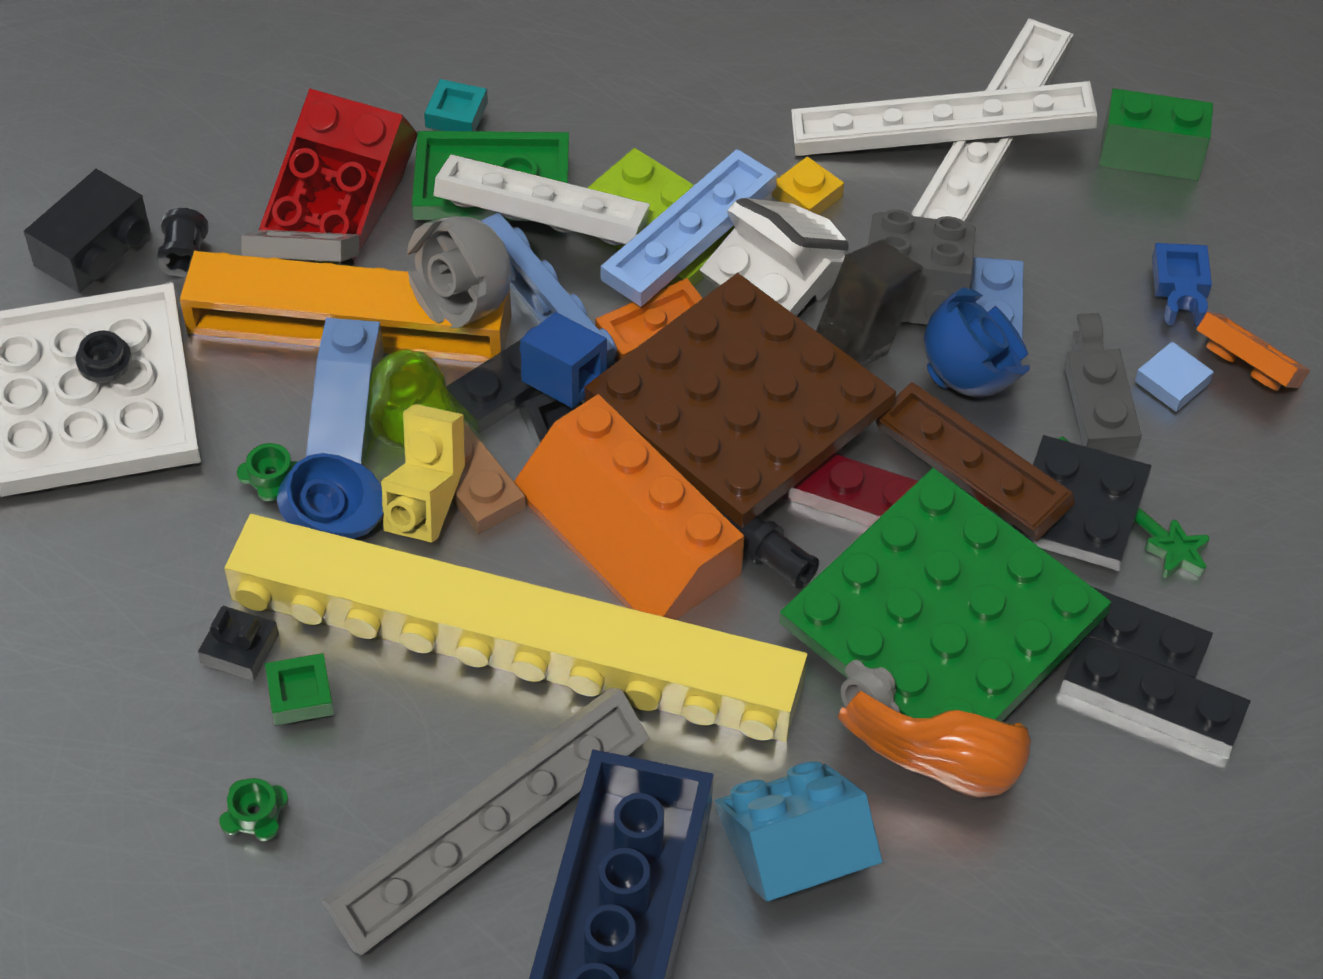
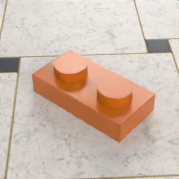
[595,278,702,362]
[1196,311,1310,391]

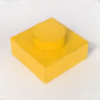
[772,156,844,215]

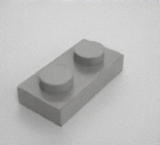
[241,229,359,265]

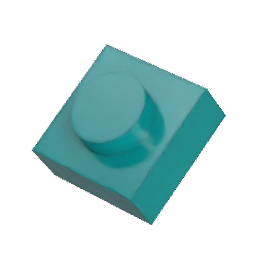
[424,79,488,131]

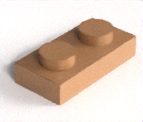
[452,422,526,534]

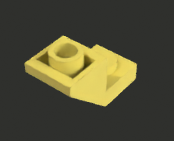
[381,404,465,543]

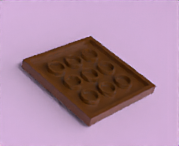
[584,272,896,528]

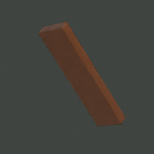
[875,382,1075,541]

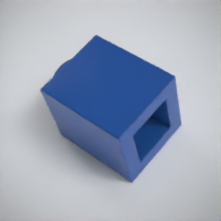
[520,312,607,408]

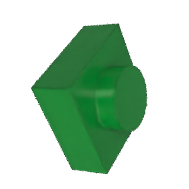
[265,653,334,726]

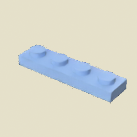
[600,149,777,307]

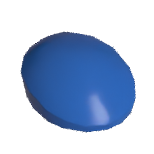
[277,453,383,539]

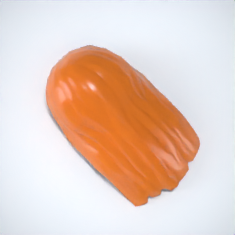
[837,691,1031,798]

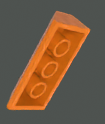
[514,394,744,620]

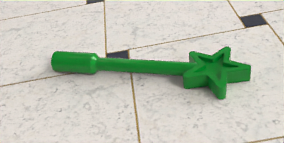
[1058,436,1210,578]

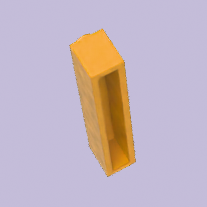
[180,251,512,363]

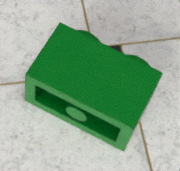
[1099,88,1213,181]

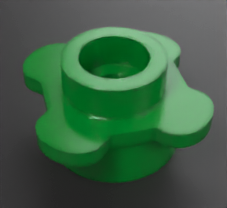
[237,443,298,501]
[219,778,289,841]

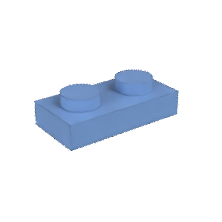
[970,257,1023,340]

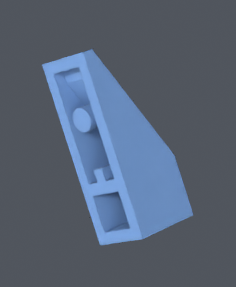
[306,318,385,466]

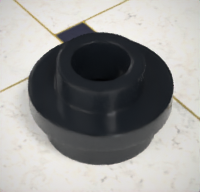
[75,330,132,383]

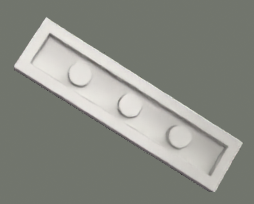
[433,154,650,245]

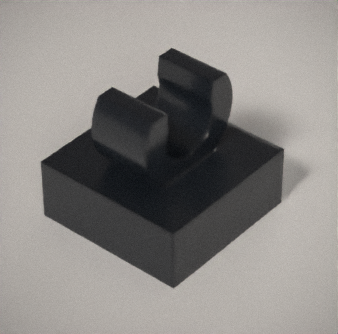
[198,605,279,681]

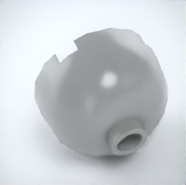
[407,216,512,328]

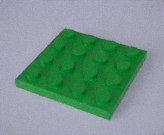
[779,467,1111,722]

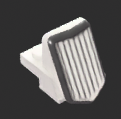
[699,198,852,316]

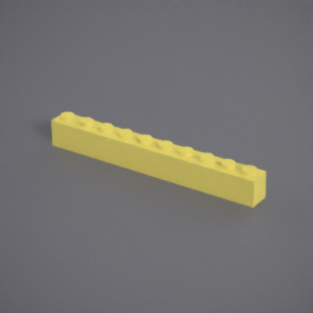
[224,513,808,743]

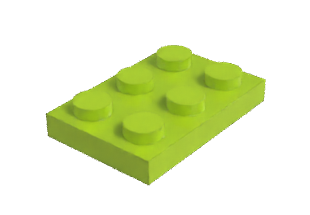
[587,148,735,286]

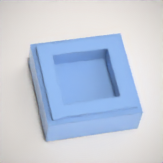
[1135,341,1214,412]

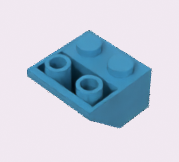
[714,761,883,902]

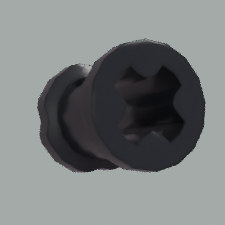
[157,208,209,278]

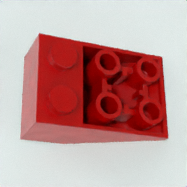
[259,88,417,261]

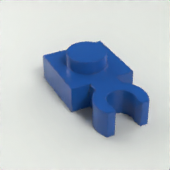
[1152,243,1212,326]

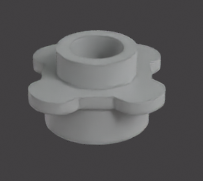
[840,660,900,713]

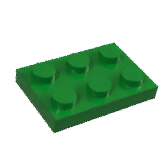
[412,131,569,221]

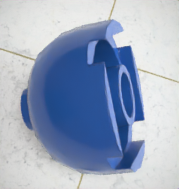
[924,287,1030,398]

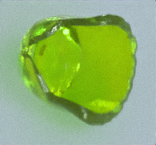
[369,349,457,449]

